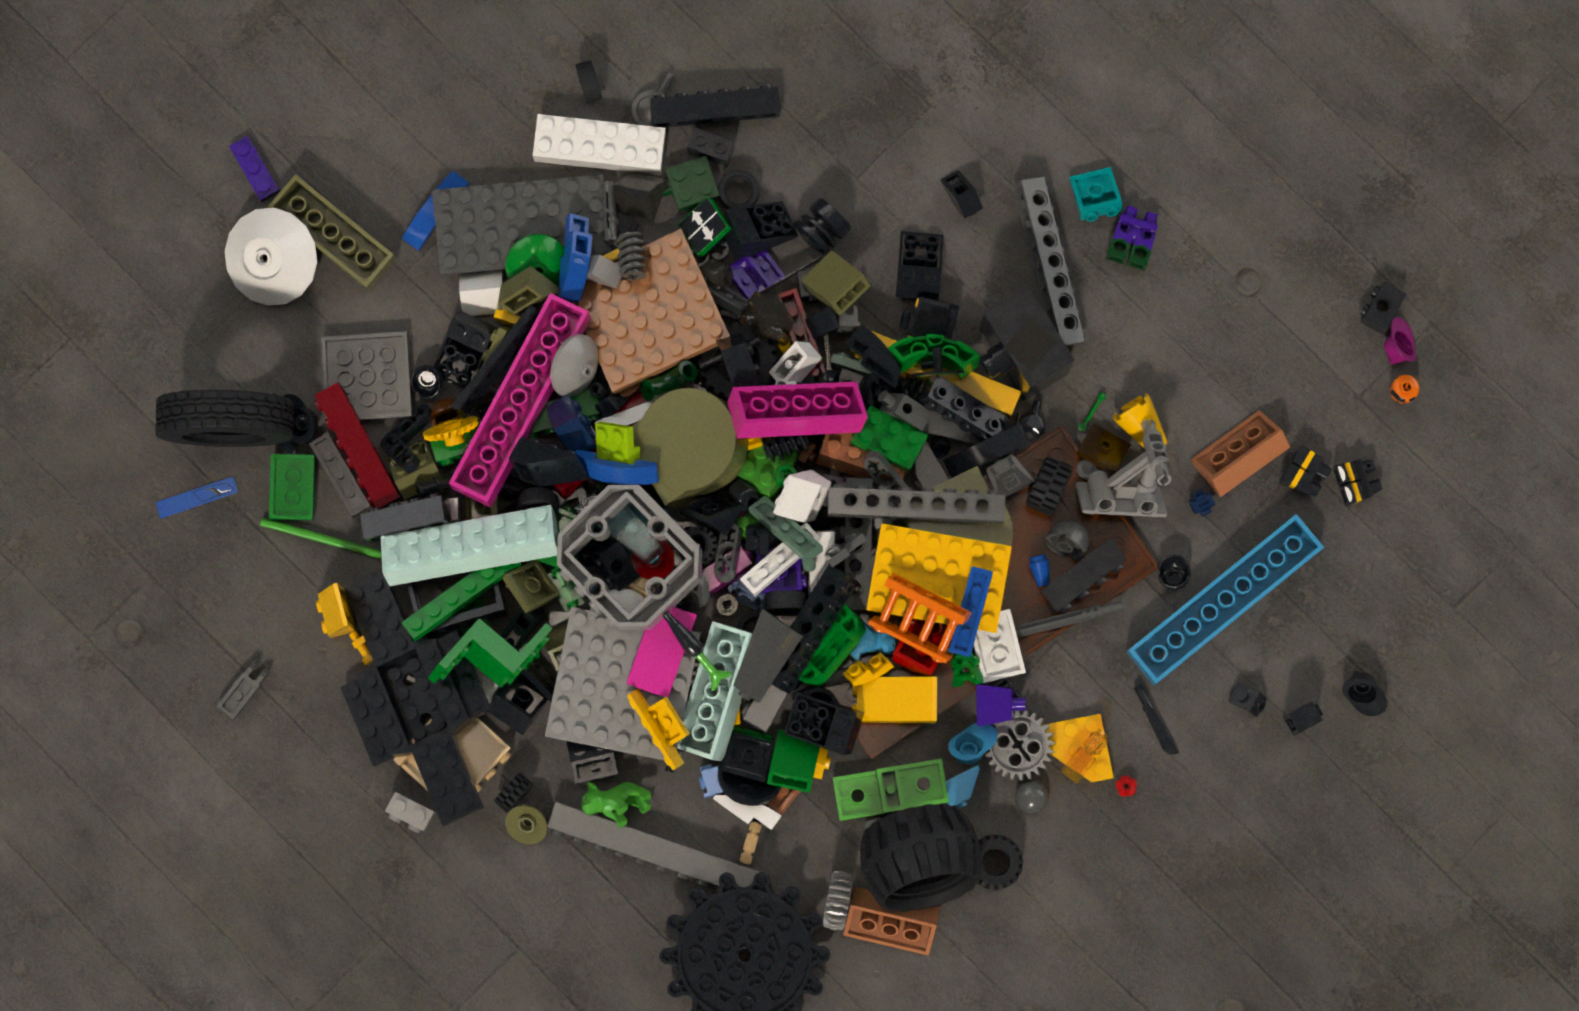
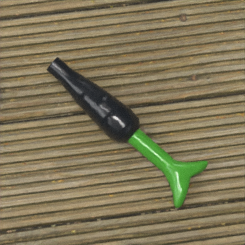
[662,611,732,691]

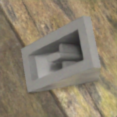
[586,255,622,289]

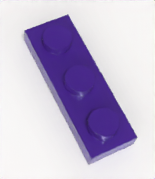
[229,136,280,202]

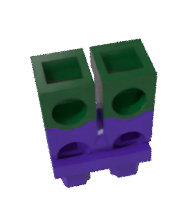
[1105,206,1158,271]

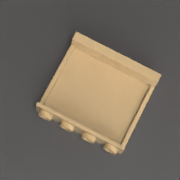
[393,717,512,792]

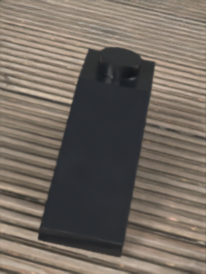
[500,607,546,651]

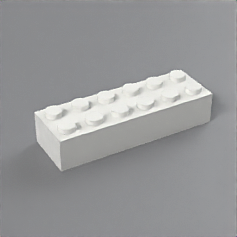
[533,114,666,175]

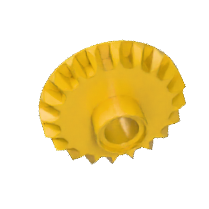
[423,416,479,447]

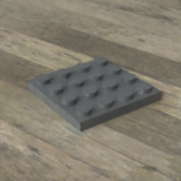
[321,331,412,421]

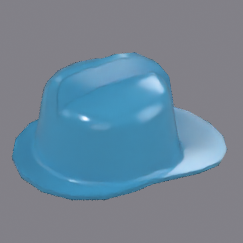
[948,723,997,765]

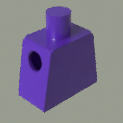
[976,684,1027,726]

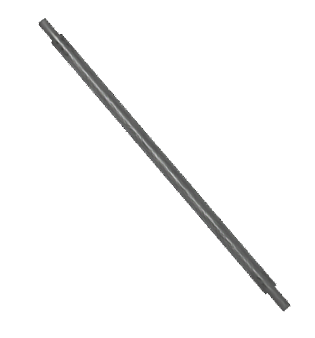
[788,601,1123,694]

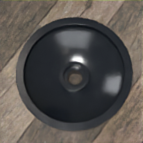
[717,756,782,806]

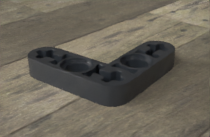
[380,404,432,473]

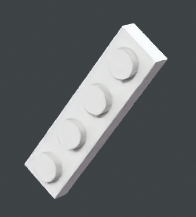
[740,523,821,596]

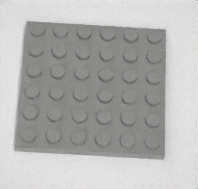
[545,607,700,760]

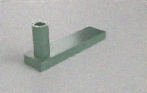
[749,496,823,572]

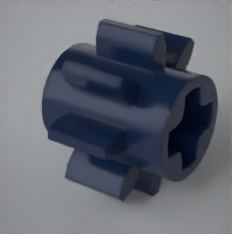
[1188,489,1215,517]

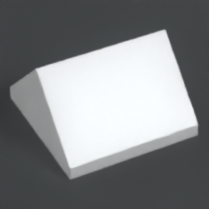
[459,270,503,316]

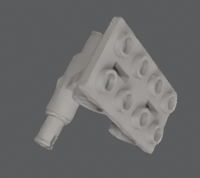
[1075,419,1171,517]

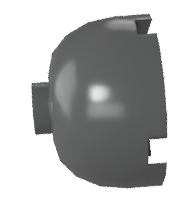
[1045,519,1090,561]

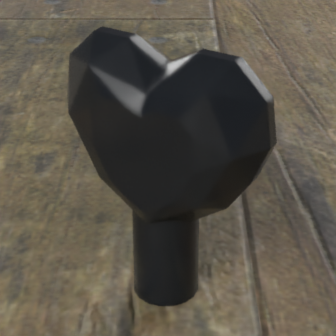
[1018,400,1045,437]

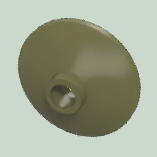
[505,805,548,845]

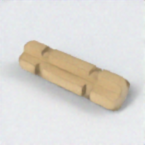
[740,822,762,865]

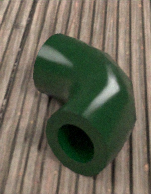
[641,361,698,401]

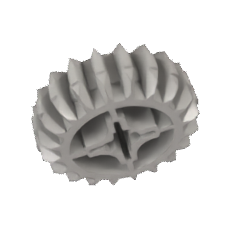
[823,871,853,930]

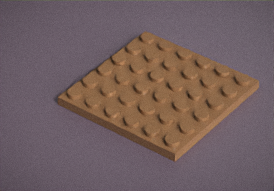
[573,229,730,395]

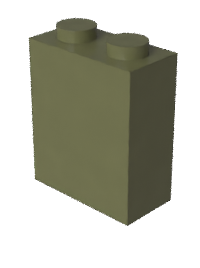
[801,250,870,316]

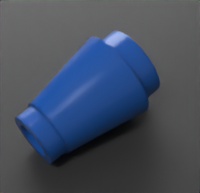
[1028,554,1050,587]

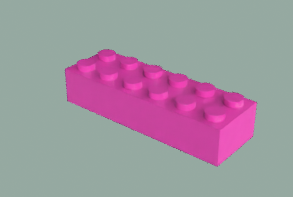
[727,382,868,438]

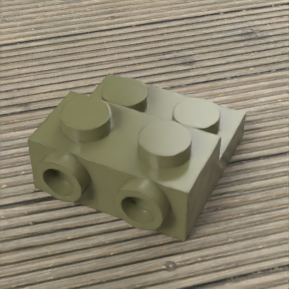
[502,560,561,613]

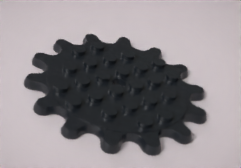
[659,872,830,1011]

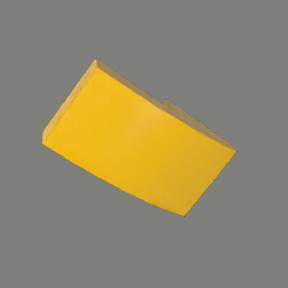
[842,652,894,686]

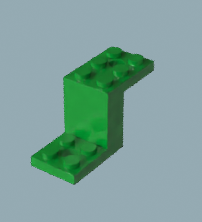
[428,618,553,688]

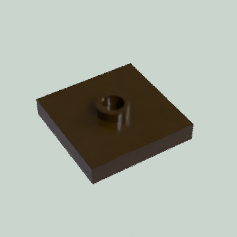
[1076,423,1131,475]

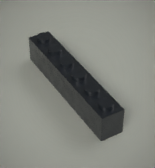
[650,85,781,128]

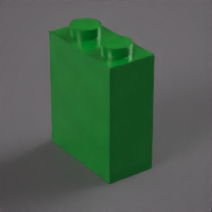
[767,729,820,793]

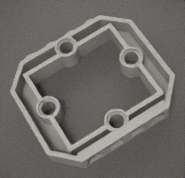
[557,485,702,630]

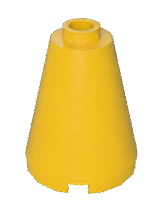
[1112,393,1168,449]

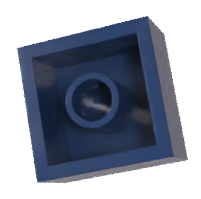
[546,394,596,452]

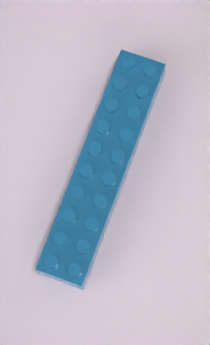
[1126,514,1324,686]

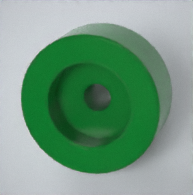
[775,465,797,488]

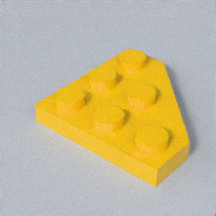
[1042,714,1114,783]

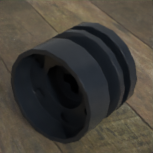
[794,198,851,255]

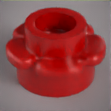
[1115,775,1137,797]

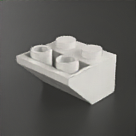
[773,470,832,523]

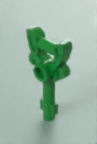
[951,652,983,687]

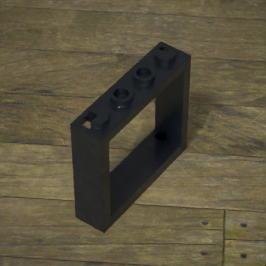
[407,582,507,640]

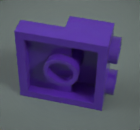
[756,549,807,594]

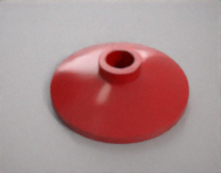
[632,538,675,579]

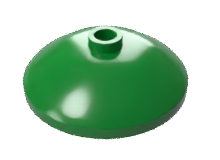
[505,234,565,287]

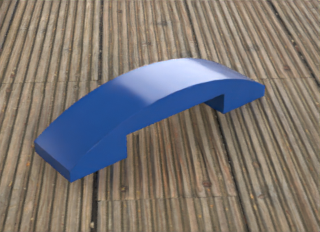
[402,171,470,251]
[575,450,659,485]

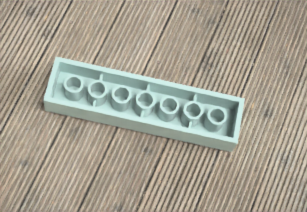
[381,505,558,586]

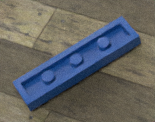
[949,566,993,657]

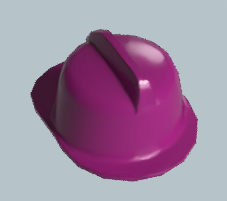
[1384,317,1416,365]

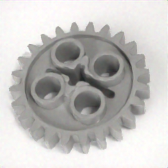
[985,710,1055,781]

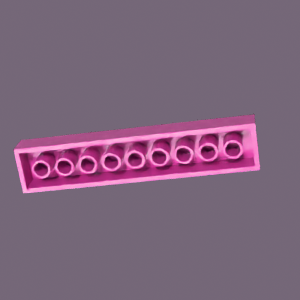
[449,293,591,508]

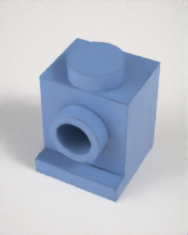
[698,764,724,799]

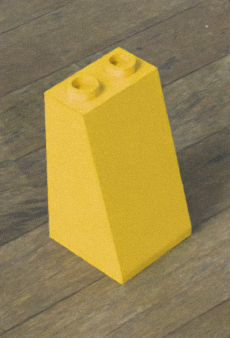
[852,677,937,724]

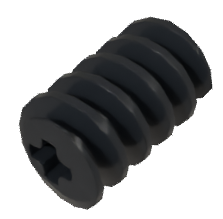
[760,435,809,463]

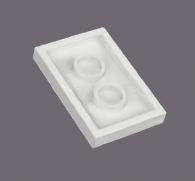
[973,609,1026,683]

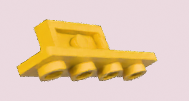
[627,688,690,770]

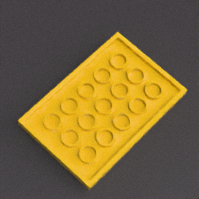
[866,523,1012,633]

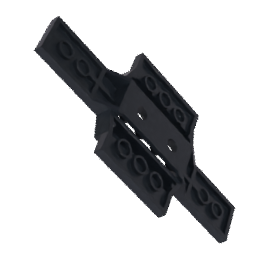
[340,571,492,826]

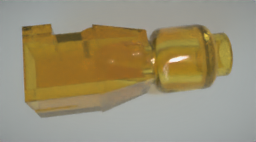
[1060,729,1109,784]

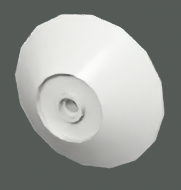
[225,208,317,306]

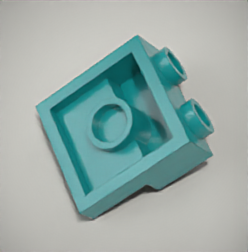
[1069,167,1122,222]

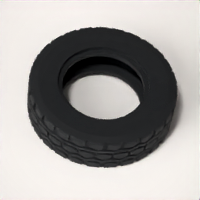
[155,390,293,447]

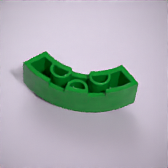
[888,334,980,379]

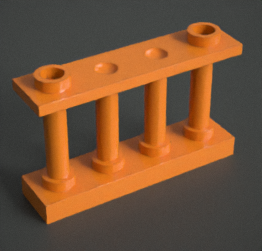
[868,573,972,664]

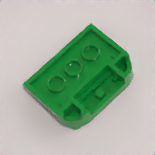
[789,592,866,687]

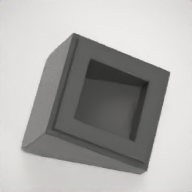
[549,611,570,628]

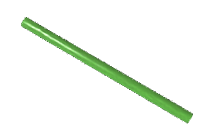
[260,518,382,559]

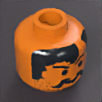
[1389,375,1419,404]

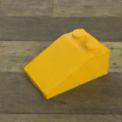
[316,583,356,638]

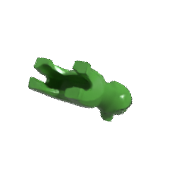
[581,781,652,828]

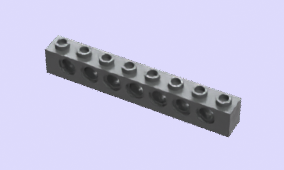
[1013,177,1085,348]
[828,484,1005,524]

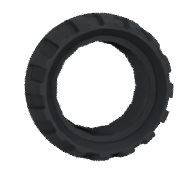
[860,803,982,912]

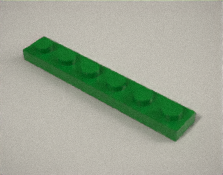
[401,562,522,642]

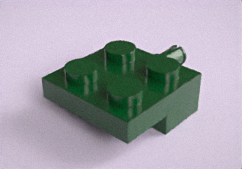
[657,156,719,212]

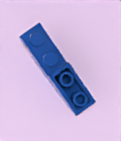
[559,213,592,303]

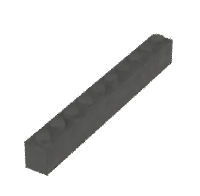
[547,802,759,891]

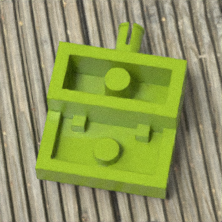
[595,422,641,464]

